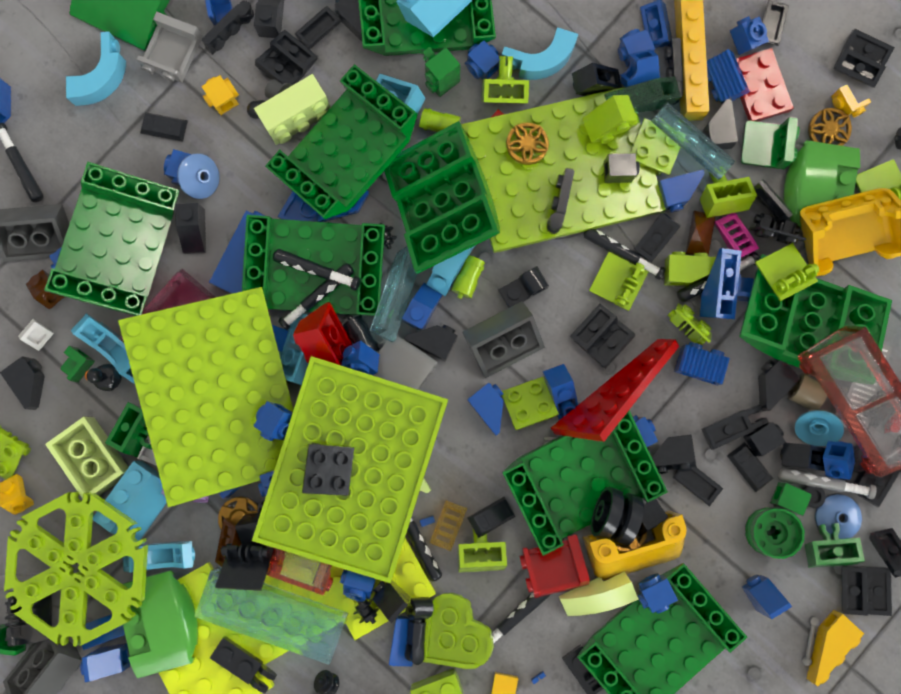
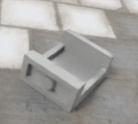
[136,12,203,83]

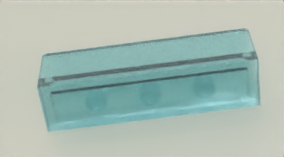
[651,102,736,180]
[370,246,417,342]

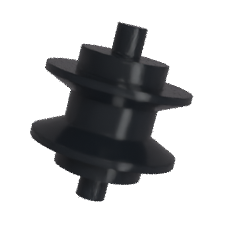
[380,223,397,249]
[353,599,379,624]
[314,670,340,694]

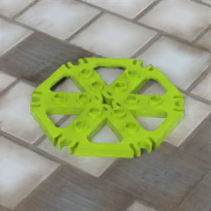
[4,491,148,647]

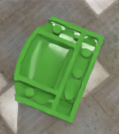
[784,140,860,230]
[123,570,198,678]

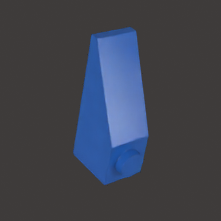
[699,248,742,319]

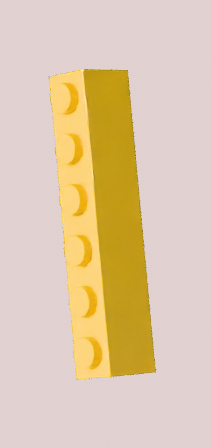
[674,0,709,121]

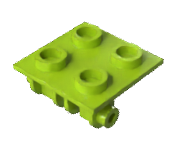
[630,118,685,176]
[856,159,901,200]
[755,243,819,301]
[589,252,649,311]
[667,303,712,345]
[502,376,559,430]
[0,426,31,480]

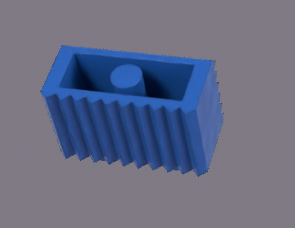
[707,49,750,104]
[674,342,730,386]

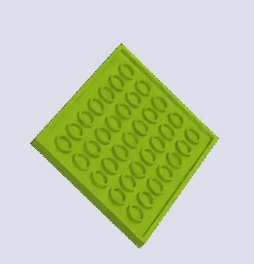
[461,87,666,253]
[118,287,294,507]
[252,356,448,583]

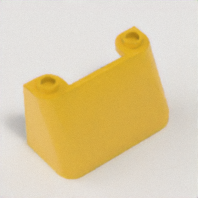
[800,188,901,277]
[582,511,687,580]

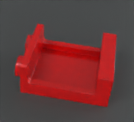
[519,534,590,598]

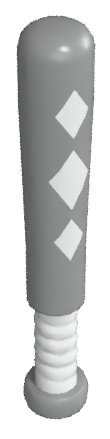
[778,467,876,499]

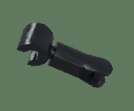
[405,597,434,665]

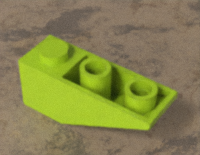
[664,252,717,286]

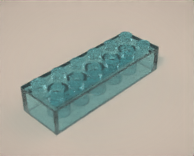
[194,567,349,665]

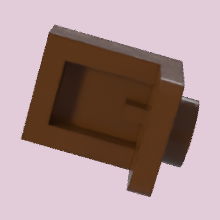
[26,269,64,309]

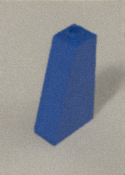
[209,210,265,294]

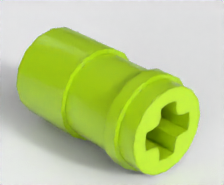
[419,108,461,132]
[451,255,485,299]

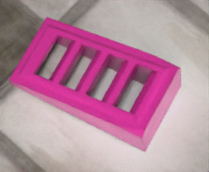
[715,213,759,258]

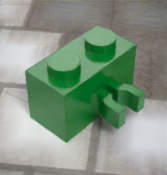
[422,47,460,97]
[105,402,152,458]
[804,523,865,568]

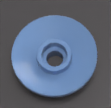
[177,154,219,199]
[815,494,862,539]

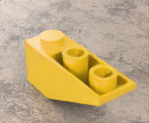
[806,610,864,687]

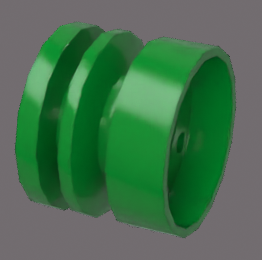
[745,507,805,559]

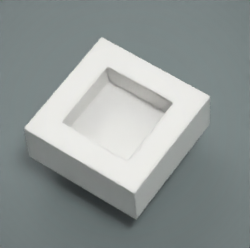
[18,319,54,351]

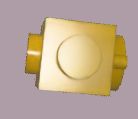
[201,75,239,116]

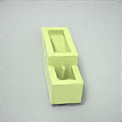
[559,571,639,616]

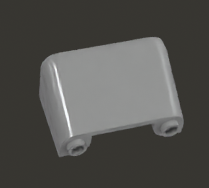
[373,333,438,390]

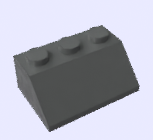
[0,204,69,262]
[462,301,545,378]
[3,640,82,694]

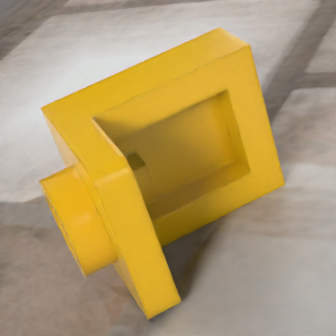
[831,85,871,118]
[0,474,34,515]

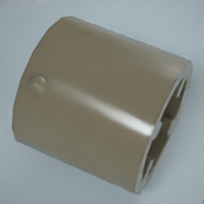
[788,373,829,411]

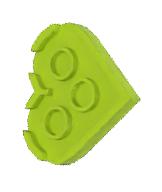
[423,592,494,669]

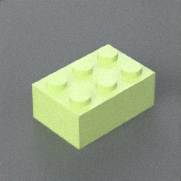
[254,74,331,145]
[45,417,129,499]

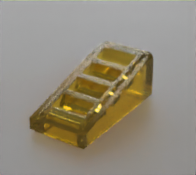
[429,500,467,551]

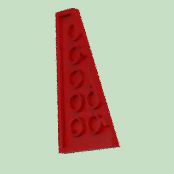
[551,339,679,442]

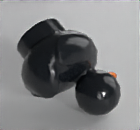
[85,364,122,391]

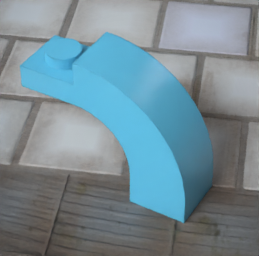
[502,27,578,80]
[66,32,126,106]
[426,245,476,296]
[71,313,135,384]
[123,541,195,572]

